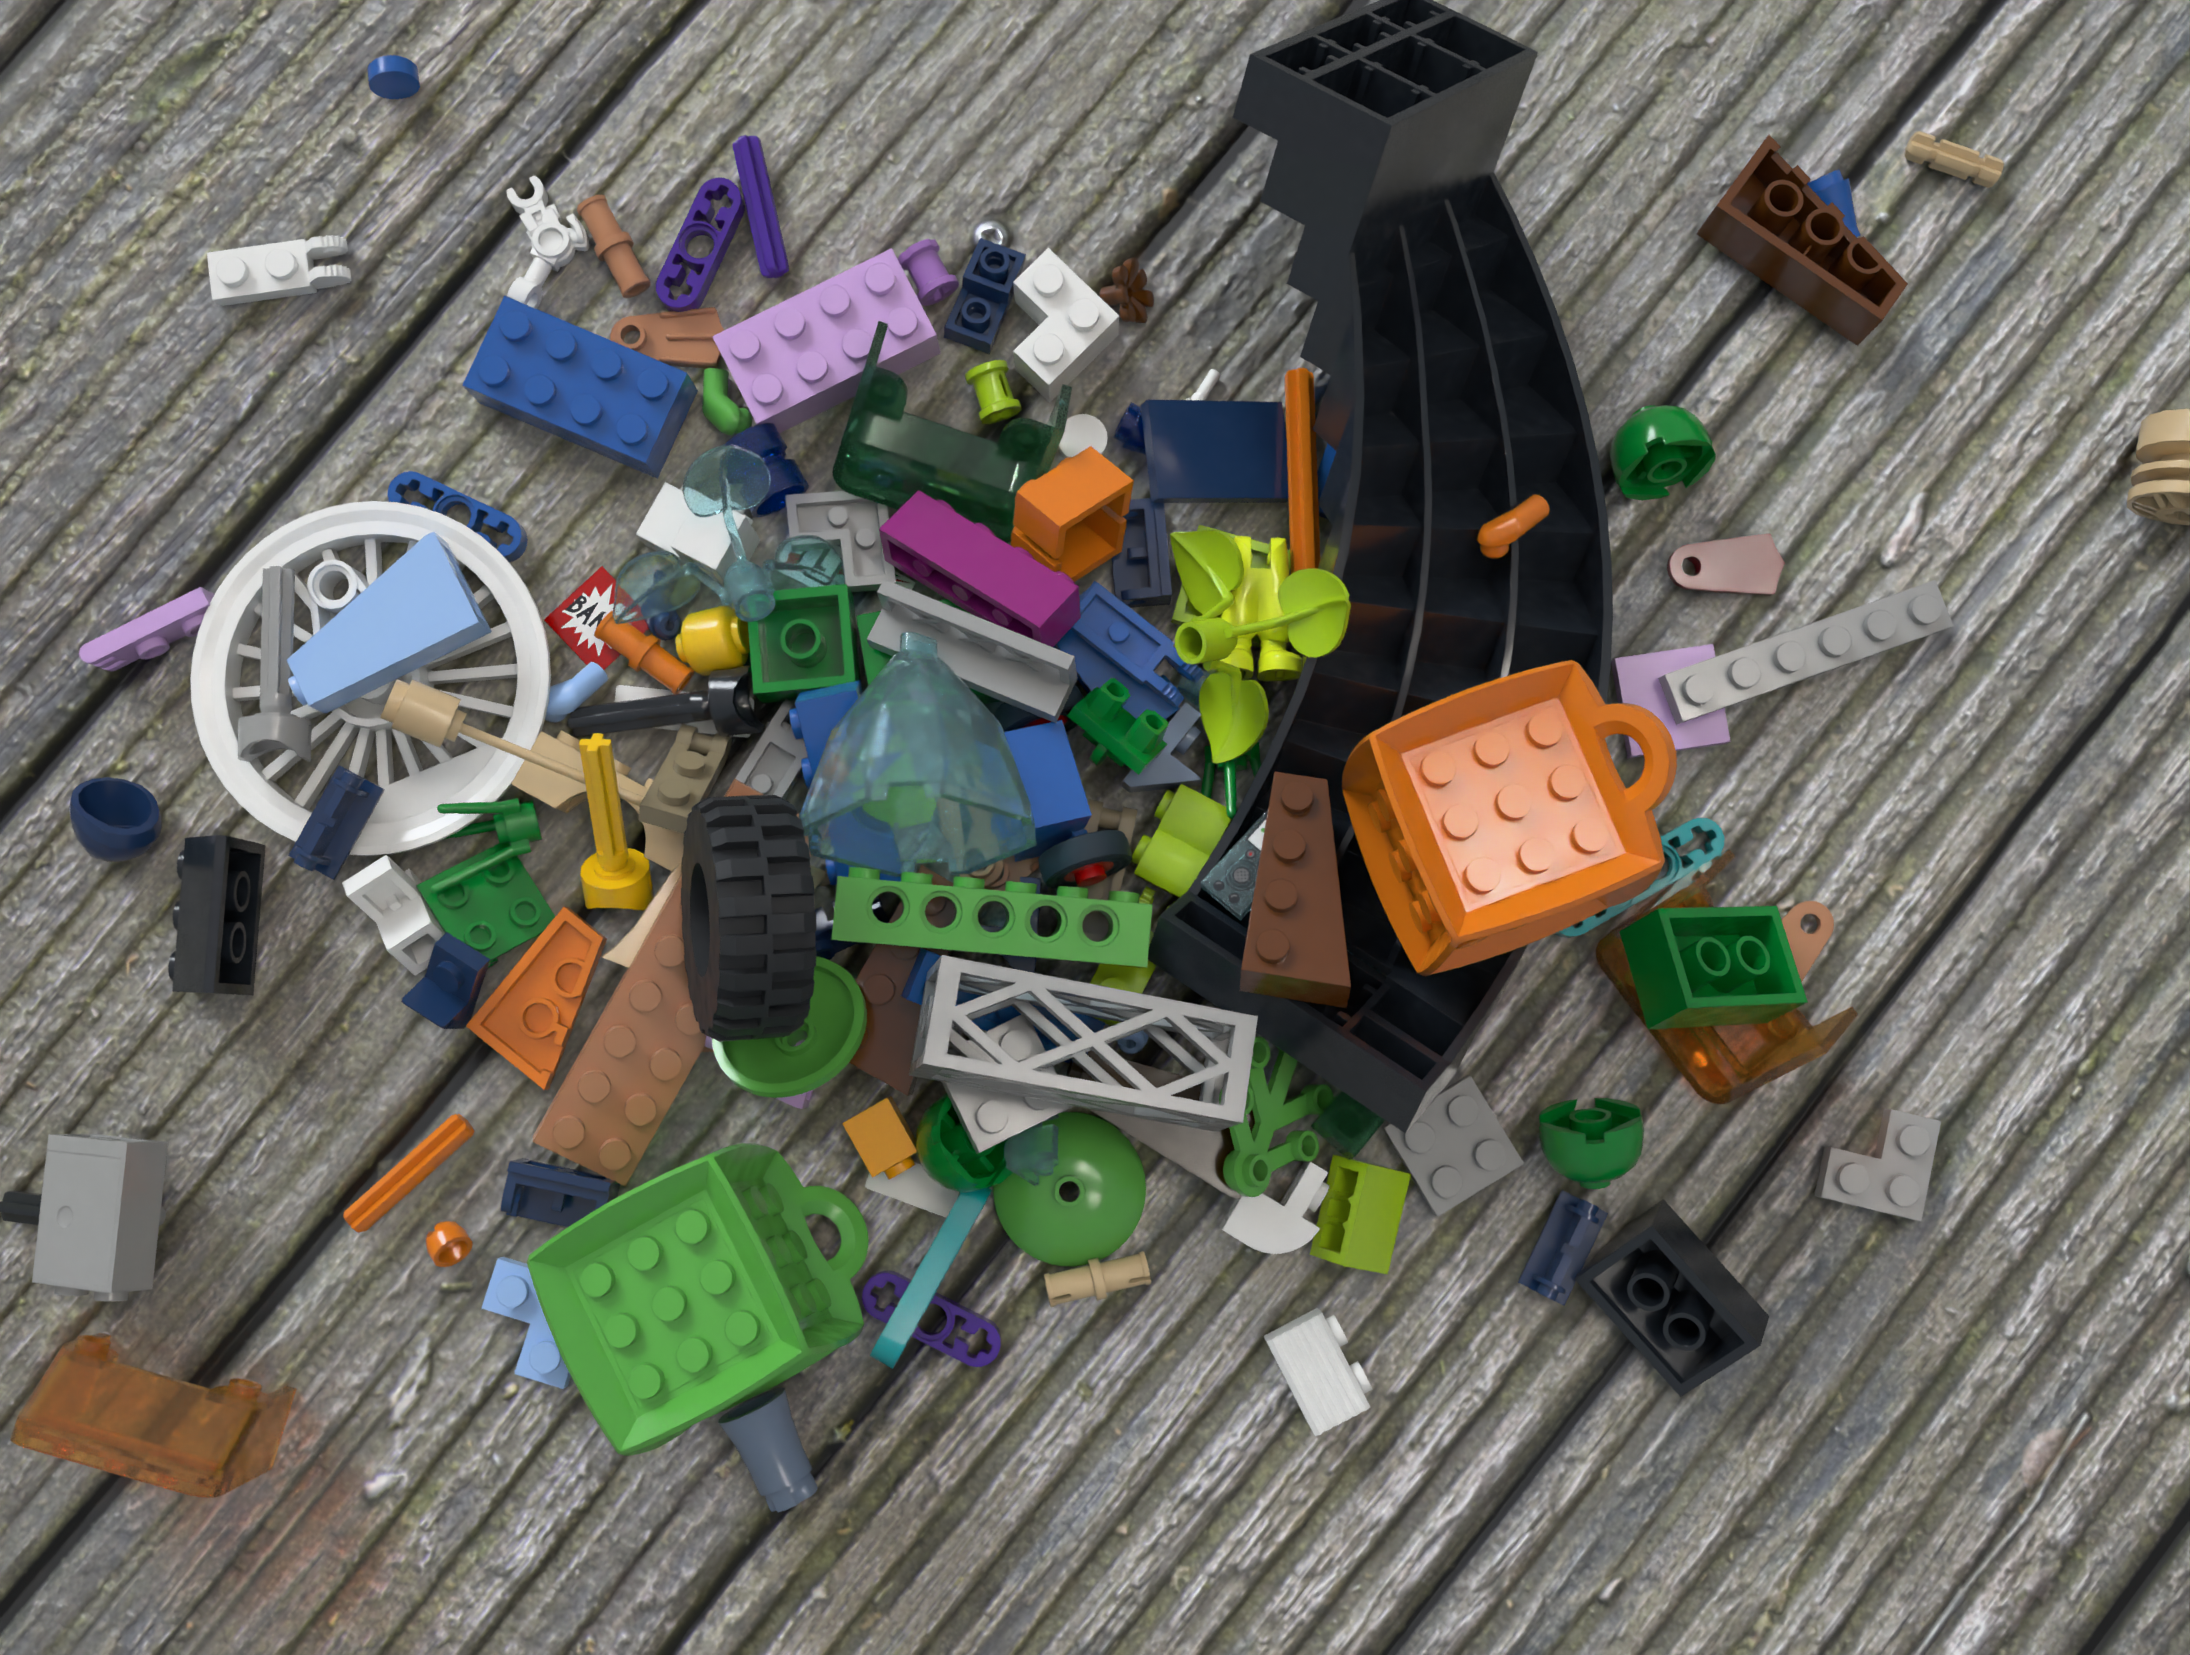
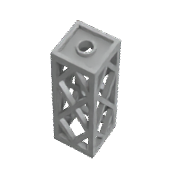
[909,955,1258,1132]

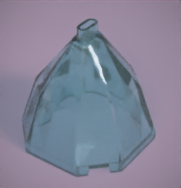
[799,632,1037,877]

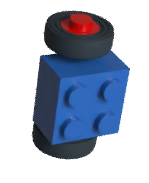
[984,686,1132,889]

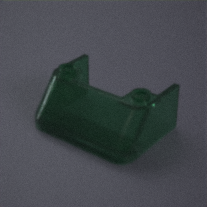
[832,321,1072,543]

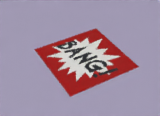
[544,566,649,670]

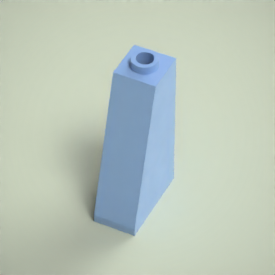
[286,532,492,714]

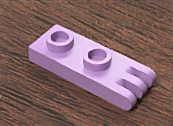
[79,587,215,671]

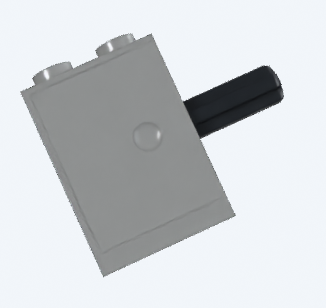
[0,1134,168,1301]

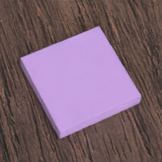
[1611,644,1731,758]

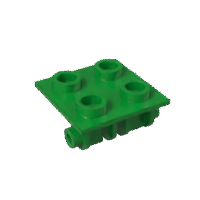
[416,842,555,969]

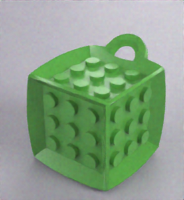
[527,1143,869,1456]

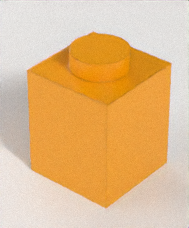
[842,1096,917,1180]

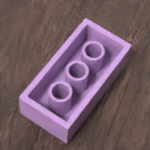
[712,248,941,440]

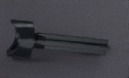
[568,665,765,738]

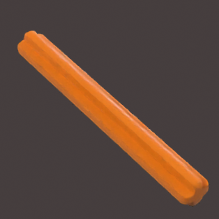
[1285,368,1320,574]

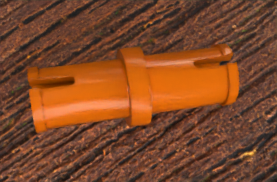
[594,611,695,694]

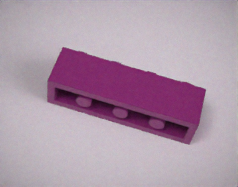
[879,490,1081,647]

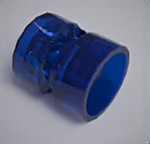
[718,423,809,517]

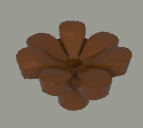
[1100,257,1154,323]

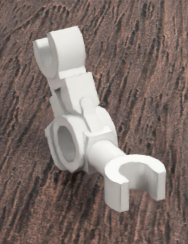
[507,176,589,309]

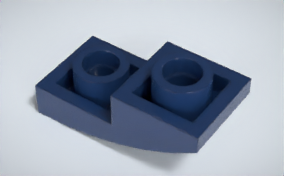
[944,238,1026,354]

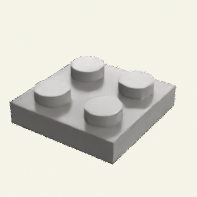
[941,1014,1072,1154]
[1381,1075,1524,1217]

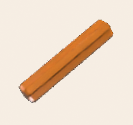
[343,1114,475,1233]

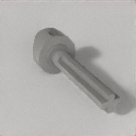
[238,566,312,762]

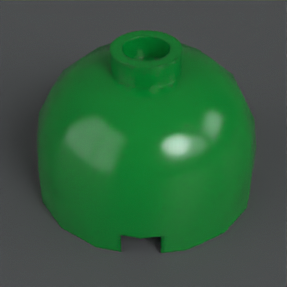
[1610,405,1716,501]
[915,1093,1020,1193]
[1539,1098,1644,1189]

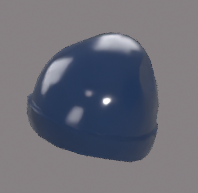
[69,777,162,862]

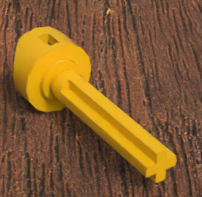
[579,733,654,911]

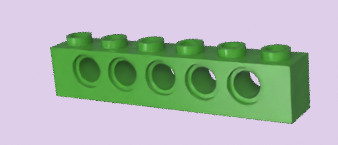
[831,867,1153,967]

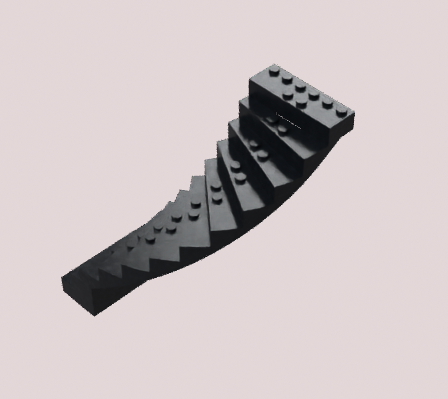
[1148,0,1613,1134]

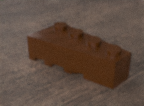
[1696,135,1908,346]
[1240,772,1351,1008]
[849,865,955,1096]

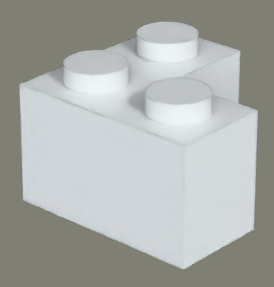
[1013,248,1119,403]
[636,482,760,591]

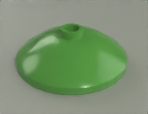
[712,956,867,1098]
[993,1112,1146,1266]

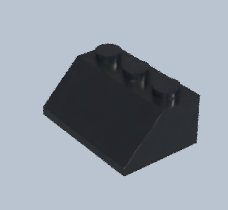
[168,835,266,995]
[1575,1199,1769,1397]

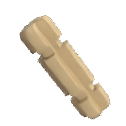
[1904,131,2004,188]

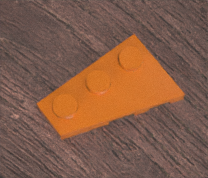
[466,906,607,1090]

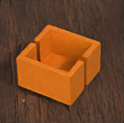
[1011,446,1134,582]

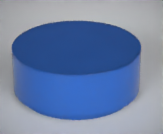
[367,55,420,99]

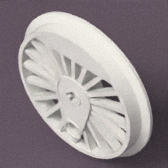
[190,501,551,856]

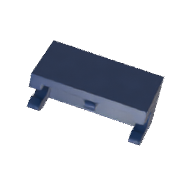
[1112,498,1172,608]
[501,1158,620,1227]

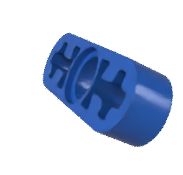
[388,471,528,562]

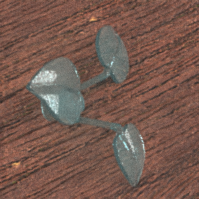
[613,444,845,624]

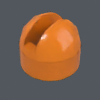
[426,1221,473,1267]

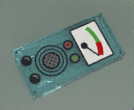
[1200,809,1268,921]

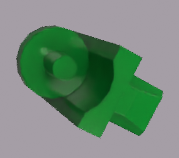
[1068,678,1169,775]

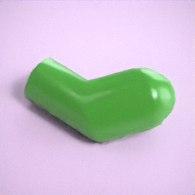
[702,368,752,435]

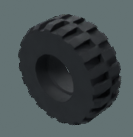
[681,795,817,1042]

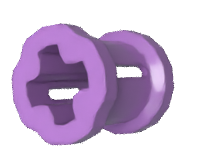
[898,239,959,306]

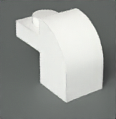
[342,855,445,976]
[1219,1161,1329,1254]

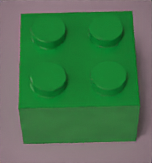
[745,584,861,703]

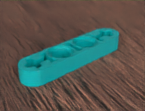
[1554,818,1725,938]
[870,1188,992,1369]

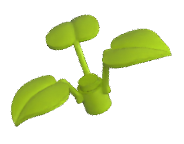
[1170,530,1351,763]

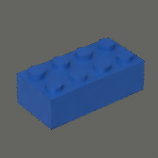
[462,296,698,479]

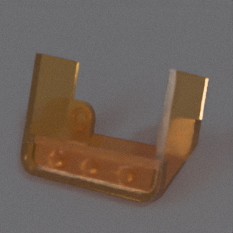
[1596,849,1858,1104]
[10,1332,297,1498]

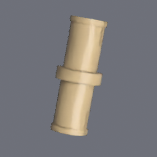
[1044,1251,1151,1307]

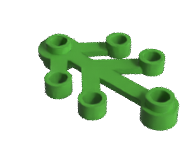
[1219,1037,1334,1197]

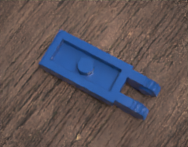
[1071,581,1204,707]

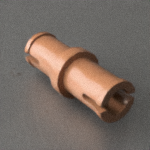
[577,195,651,298]

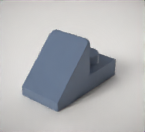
[1122,702,1202,793]

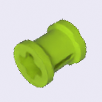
[965,360,1022,424]

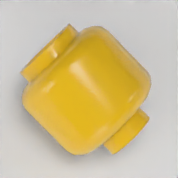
[675,606,750,676]

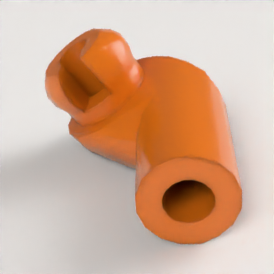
[1477,494,1550,559]

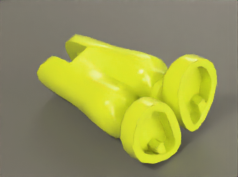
[1208,536,1302,681]

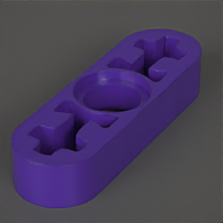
[656,177,745,312]
[862,1270,1002,1367]

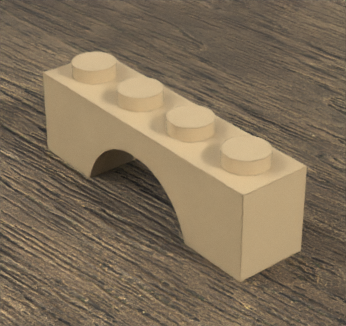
[511,730,684,871]

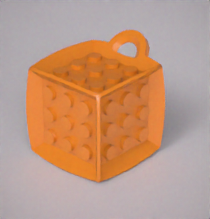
[1342,660,1677,976]

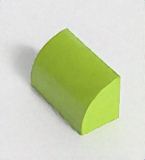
[1310,1154,1411,1275]

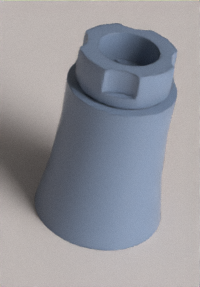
[718,1387,818,1512]

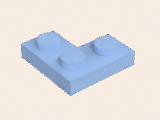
[481,1257,571,1389]

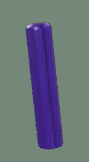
[732,135,789,278]

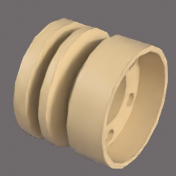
[2127,409,2190,525]

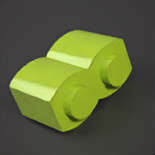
[1132,784,1233,898]

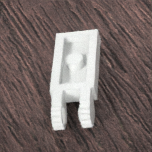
[207,235,351,306]

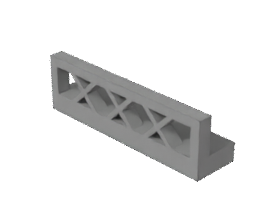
[867,579,1077,723]

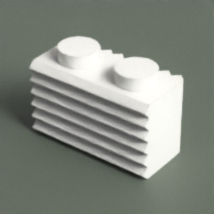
[1264,1308,1372,1436]

